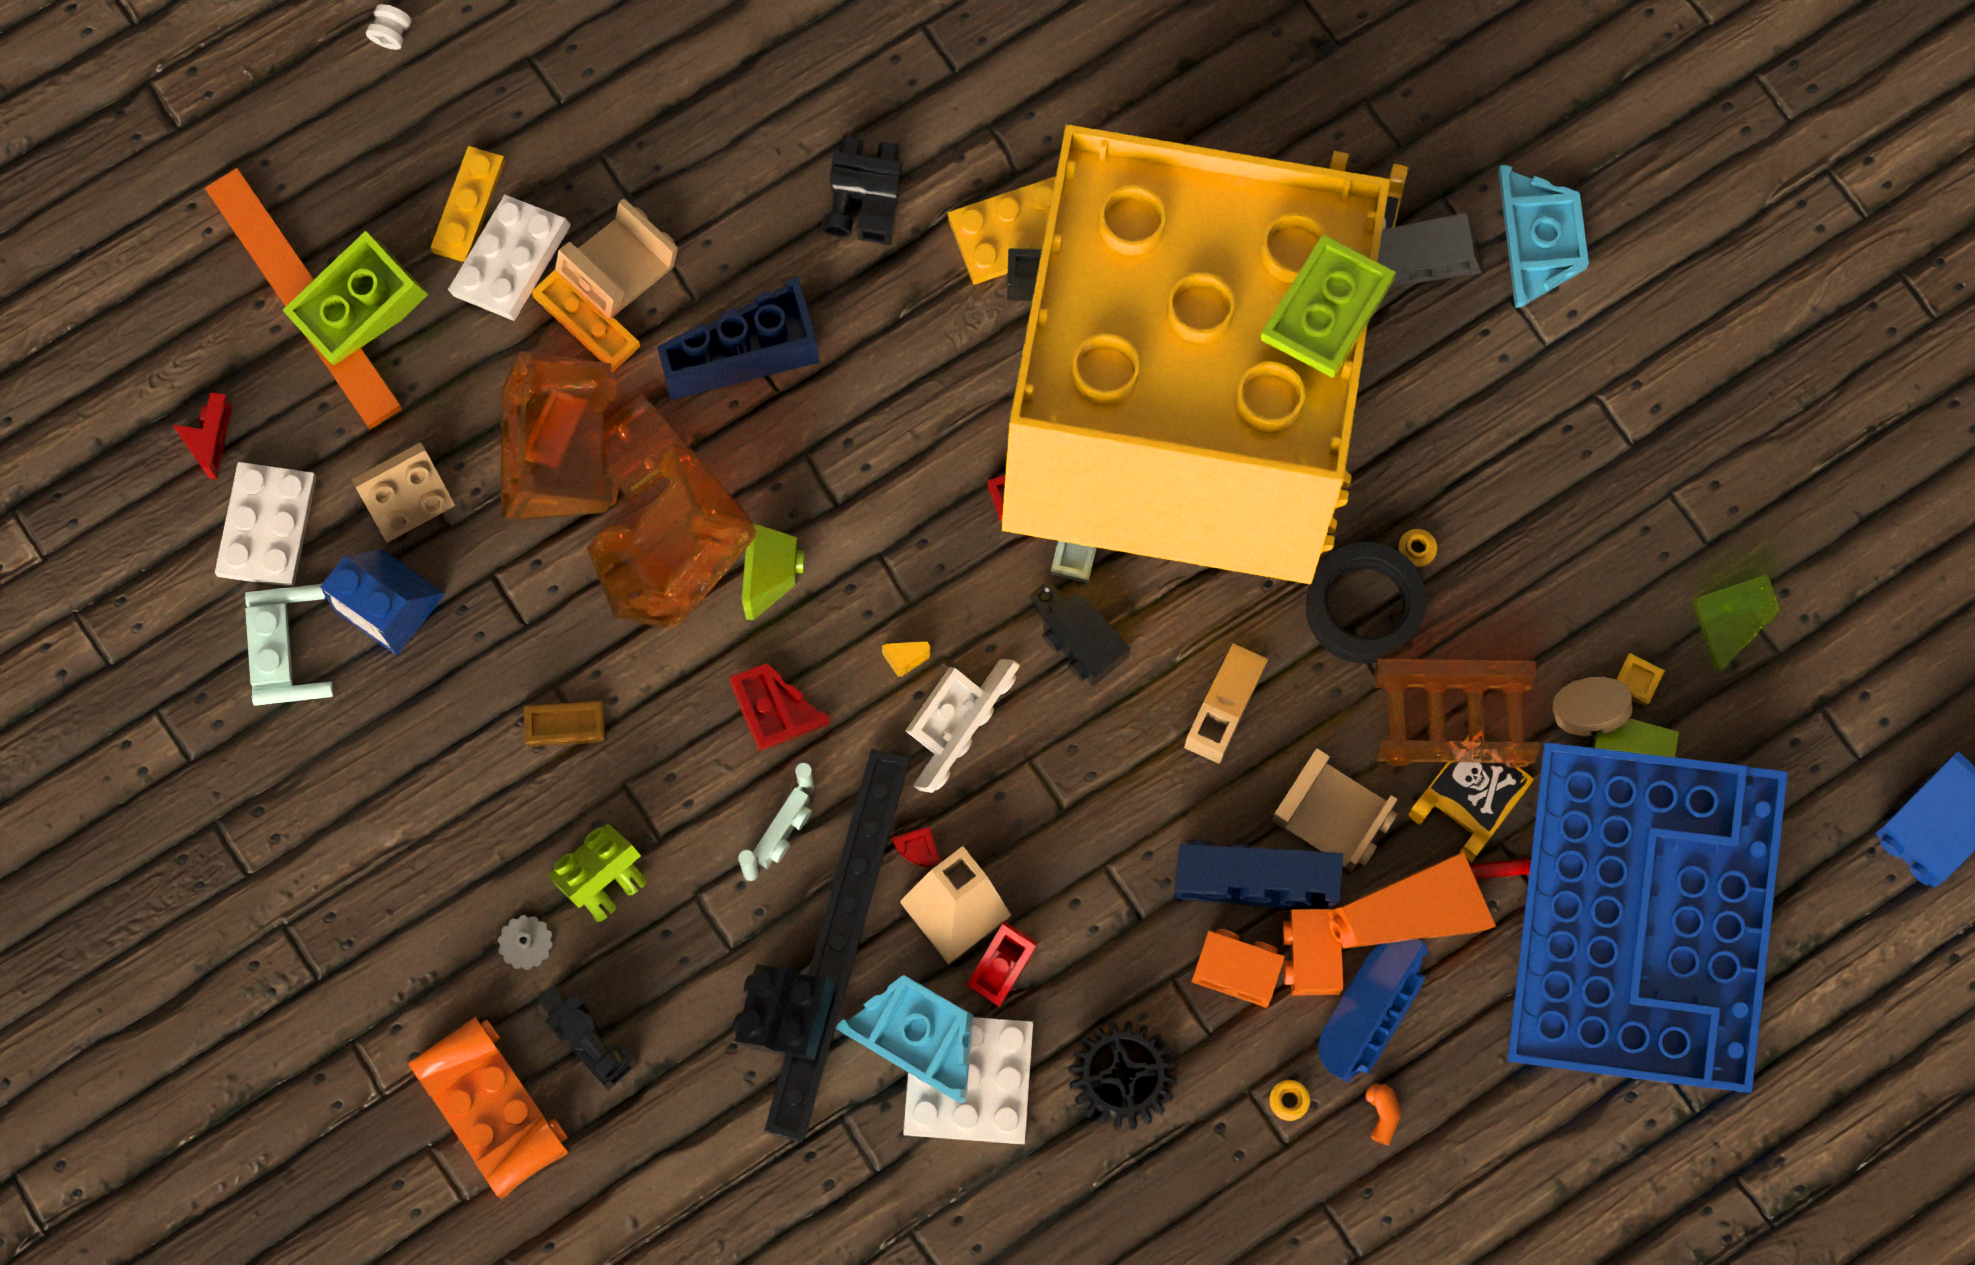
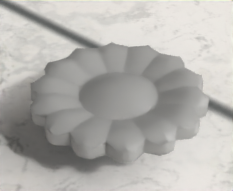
[498,915,553,971]

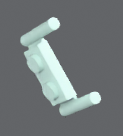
[245,584,333,706]
[738,763,814,881]

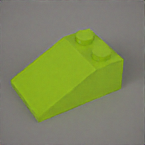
[282,231,429,365]

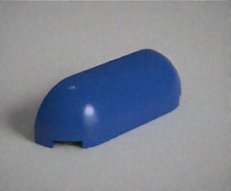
[1319,939,1428,1082]

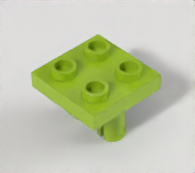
[547,824,647,922]

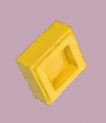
[1616,653,1665,707]

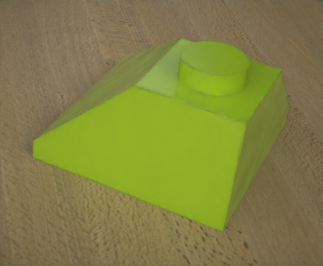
[742,524,805,620]

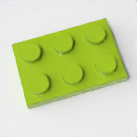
[1261,234,1396,378]

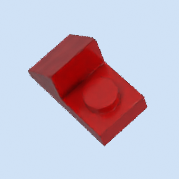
[172,393,233,480]
[966,921,1038,1007]

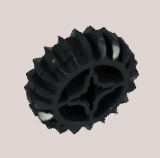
[1068,1021,1178,1131]

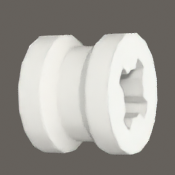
[366,4,412,50]

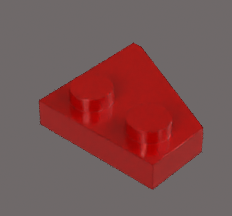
[729,663,830,751]

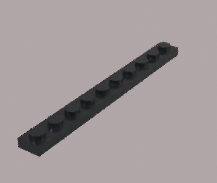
[764,748,910,1144]

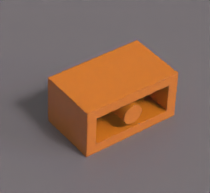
[1282,909,1343,996]
[1191,929,1285,1008]

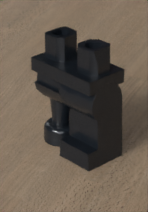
[821,136,902,246]
[537,985,638,1091]

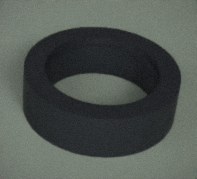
[1306,542,1426,664]

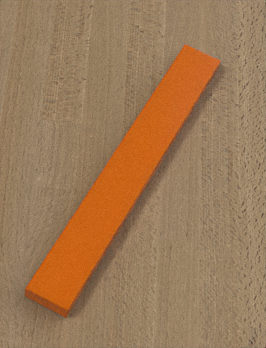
[205,168,402,430]

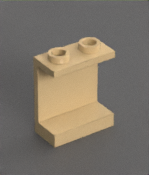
[555,199,678,320]
[1272,748,1398,872]

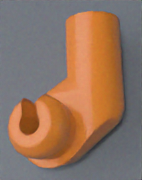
[1366,1083,1402,1145]

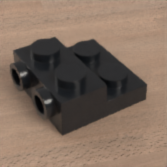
[733,964,836,1060]

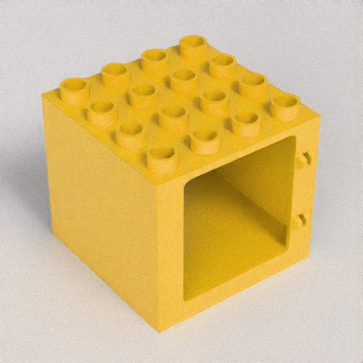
[1002,124,1390,584]

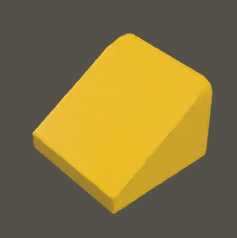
[882,642,931,677]

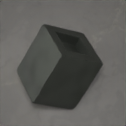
[1007,248,1042,301]

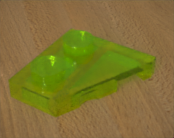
[1691,574,1780,671]

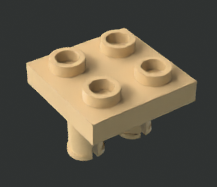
[351,442,455,543]

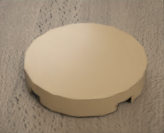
[1552,677,1633,737]

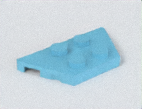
[1498,165,1589,308]
[835,975,973,1104]

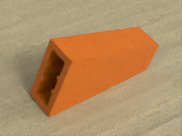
[1327,852,1496,949]

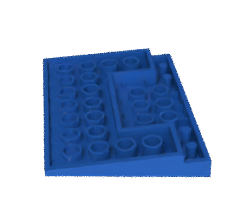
[1508,743,1788,1093]

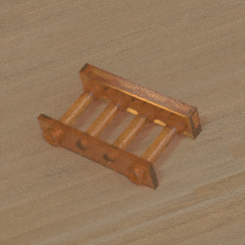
[1374,659,1540,768]

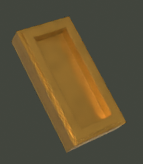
[524,701,605,747]

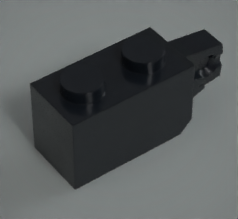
[1030,581,1130,686]

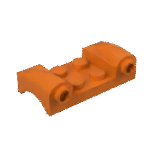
[408,1017,569,1199]

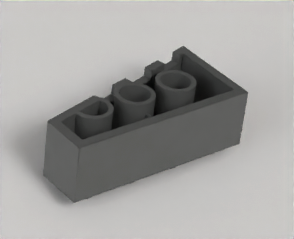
[1377,213,1482,289]

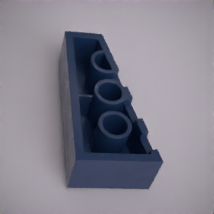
[657,276,820,400]
[1174,840,1344,911]

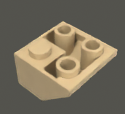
[900,846,1012,965]

